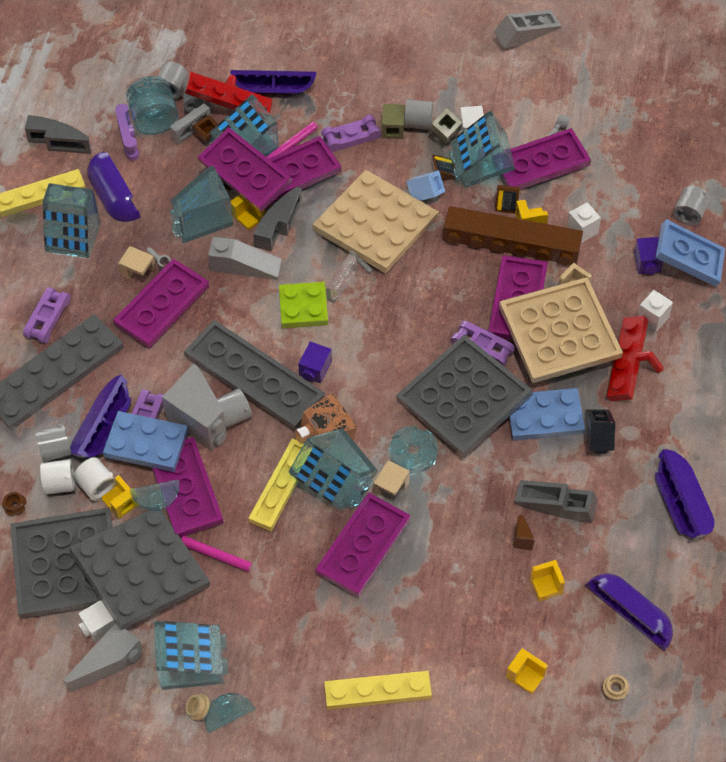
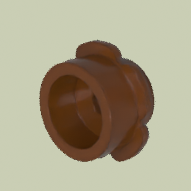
[2,492,27,516]

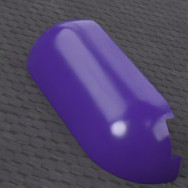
[230,70,317,93]
[87,151,141,222]
[70,375,131,458]
[655,449,715,538]
[585,573,673,651]

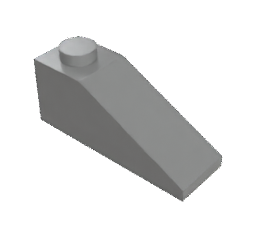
[494,10,561,48]
[208,237,282,280]
[63,623,143,692]

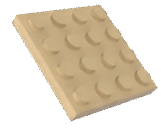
[313,170,439,273]
[499,277,623,383]

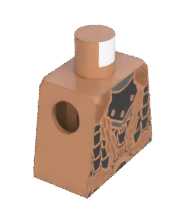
[294,393,357,450]

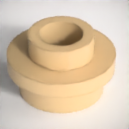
[603,674,629,701]
[186,694,210,721]

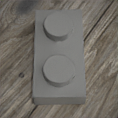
[170,104,211,145]

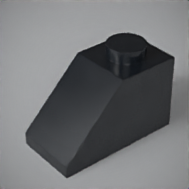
[585,409,616,454]

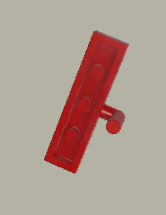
[185,72,272,121]
[607,315,664,401]

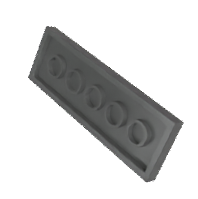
[0,314,124,431]
[184,320,325,430]

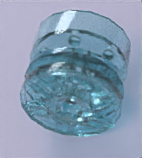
[126,76,179,135]

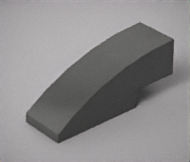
[25,115,92,154]
[253,187,302,252]
[515,480,598,522]

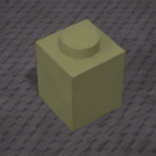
[382,104,405,139]
[430,108,463,145]

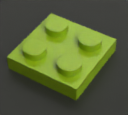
[279,281,328,329]

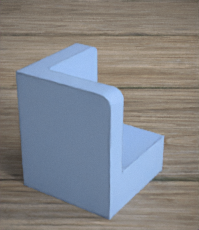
[406,170,446,201]

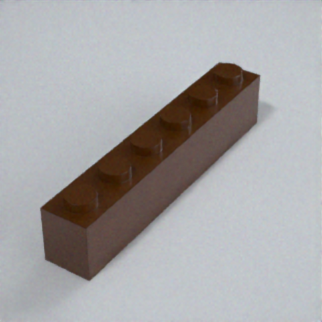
[443,206,583,265]

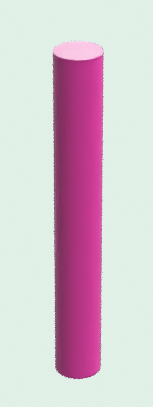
[266,122,318,159]
[181,536,252,572]

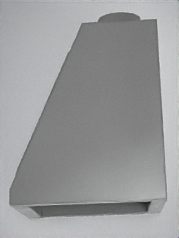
[162,364,227,451]

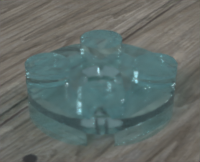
[389,426,438,475]

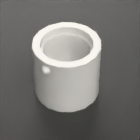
[73,457,116,501]
[40,459,75,495]

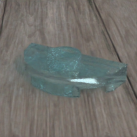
[130,480,179,510]
[204,693,256,733]

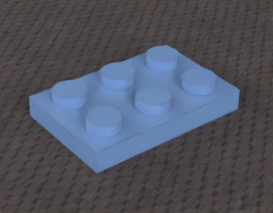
[656,219,725,287]
[509,388,585,441]
[103,411,189,472]

